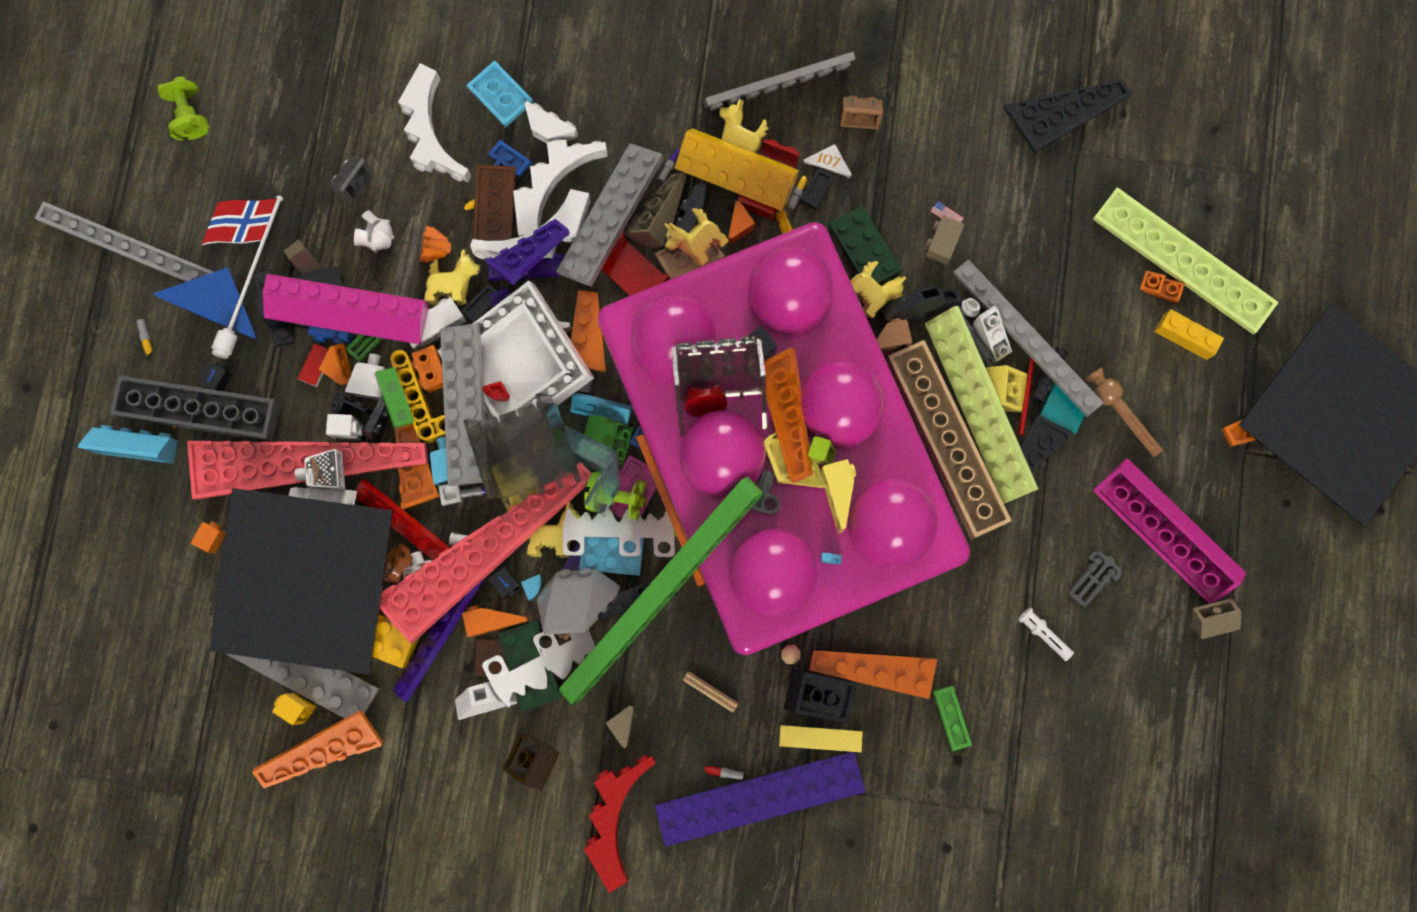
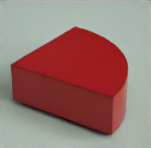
[482,381,510,401]

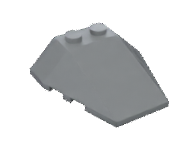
[537,568,620,635]

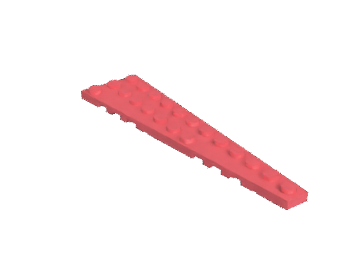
[187,441,428,500]
[380,462,592,644]

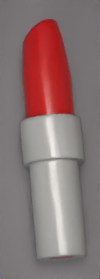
[704,766,744,780]

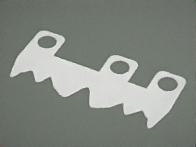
[563,508,675,557]
[482,630,595,708]

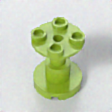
[157,76,210,141]
[584,472,647,521]

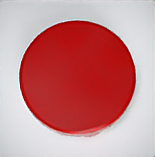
[684,386,727,417]

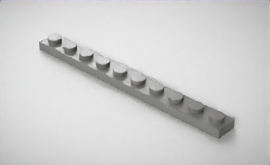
[35,201,213,282]
[953,260,1103,417]

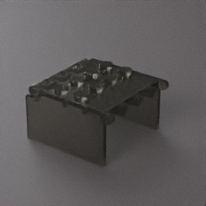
[672,336,767,436]
[463,393,581,507]

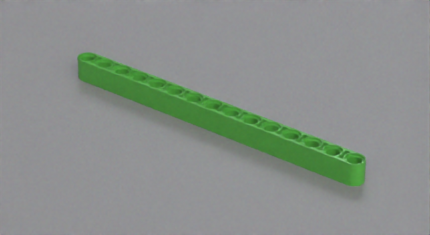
[559,477,763,706]

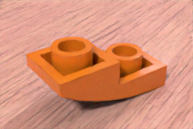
[1140,271,1185,303]

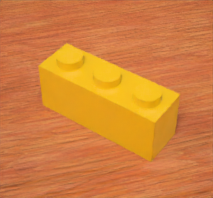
[1154,309,1224,360]

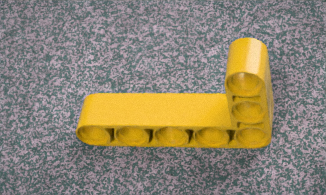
[390,350,446,443]

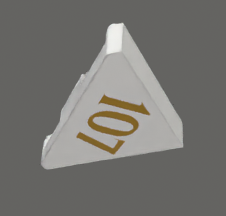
[803,144,852,178]

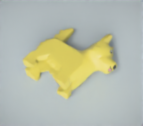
[720,100,769,153]
[664,208,729,266]
[425,250,481,307]
[850,261,906,318]
[527,502,581,558]

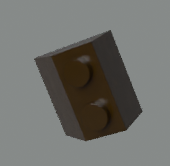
[502,732,560,791]

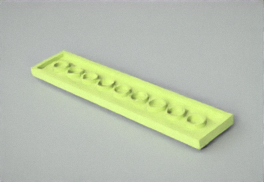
[1093,188,1279,334]
[925,306,1038,504]

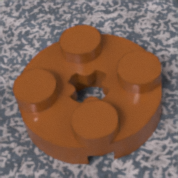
[384,544,413,584]

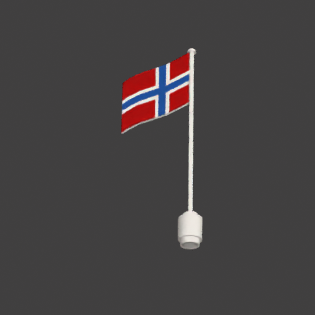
[202,195,283,359]

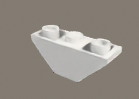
[525,101,578,144]
[973,306,1012,361]
[455,682,518,720]

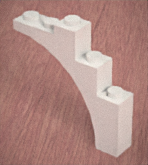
[398,63,471,182]
[513,138,608,237]
[470,189,591,275]

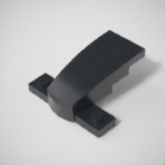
[252,266,343,348]

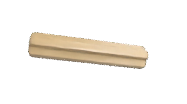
[683,672,738,712]

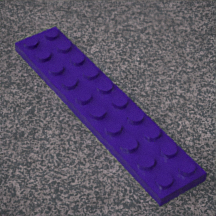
[655,752,865,847]

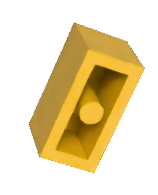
[272,693,317,725]

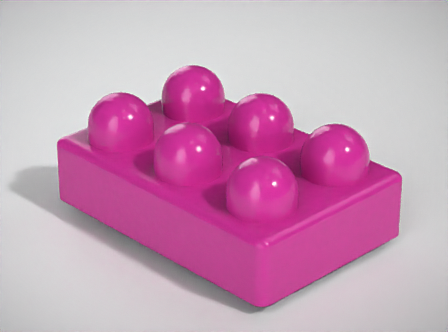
[598,222,970,655]

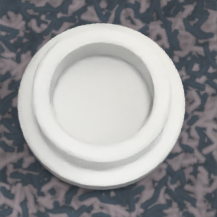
[961,298,980,317]

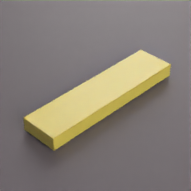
[779,725,863,752]

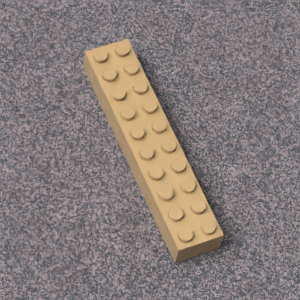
[886,340,1012,540]

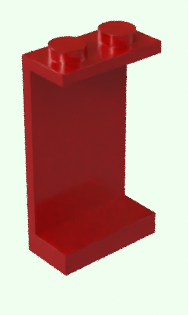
[738,139,800,221]
[601,233,670,296]

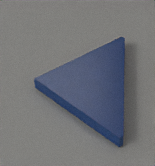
[154,268,257,339]

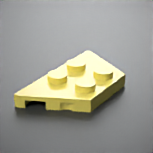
[764,432,825,488]

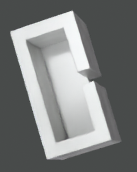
[326,414,365,441]

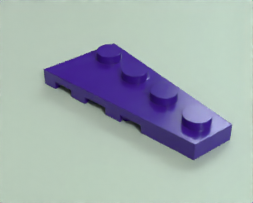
[485,219,570,285]
[489,253,565,281]

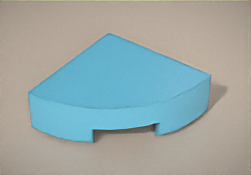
[820,553,842,565]
[521,574,542,601]

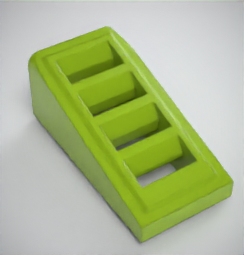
[808,436,836,466]

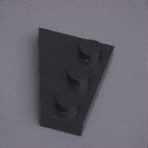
[364,396,390,443]
[1020,414,1074,473]

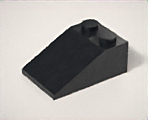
[784,668,856,723]

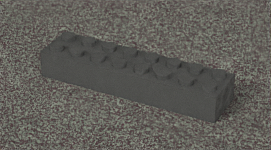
[110,375,281,442]

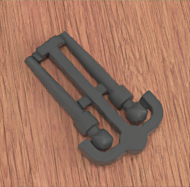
[1068,551,1121,607]

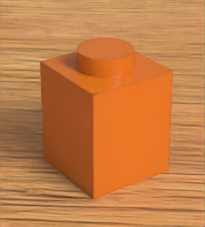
[191,521,226,554]

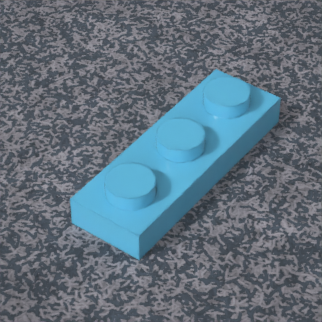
[570,392,632,426]

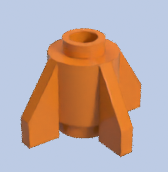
[420,226,451,263]

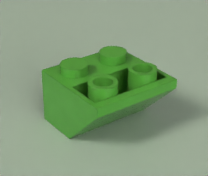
[579,415,633,466]

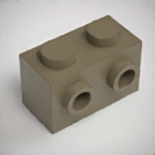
[924,216,965,265]
[1192,598,1242,639]

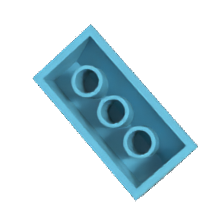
[78,425,178,464]

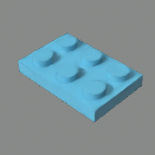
[466,60,534,128]
[579,537,644,576]

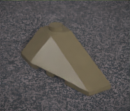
[623,173,686,248]

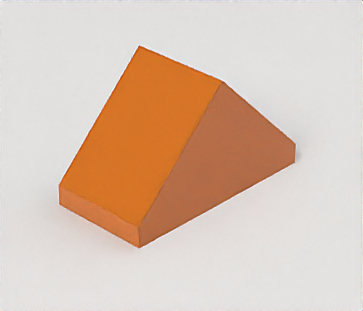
[728,201,755,244]
[319,343,352,385]

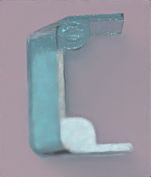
[530,426,621,516]

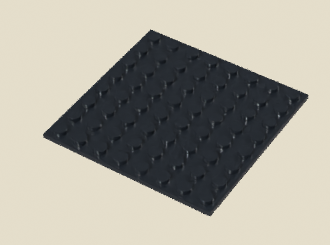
[1238,303,1417,526]
[209,488,393,675]

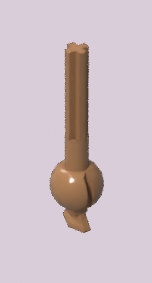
[1085,367,1163,457]

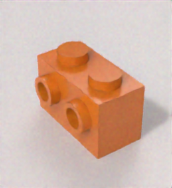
[411,345,443,393]

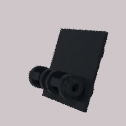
[329,393,372,416]

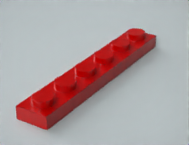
[355,479,450,560]

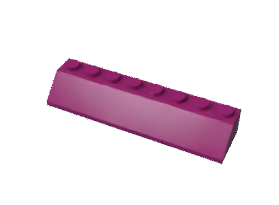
[263,274,429,345]
[1093,458,1246,604]

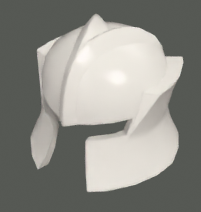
[354,210,395,254]

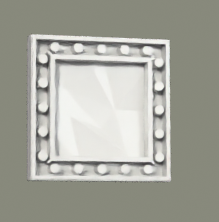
[437,281,594,448]

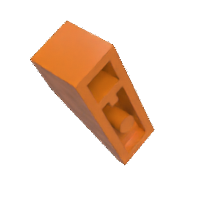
[462,605,530,637]

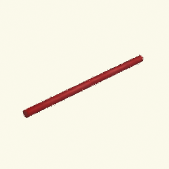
[1018,357,1034,436]

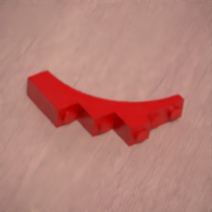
[584,755,656,893]

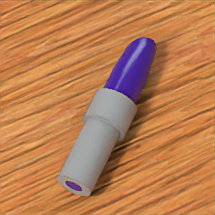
[658,148,680,182]
[460,485,497,498]

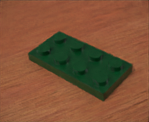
[828,205,902,284]
[498,620,562,712]

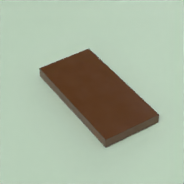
[473,164,516,241]

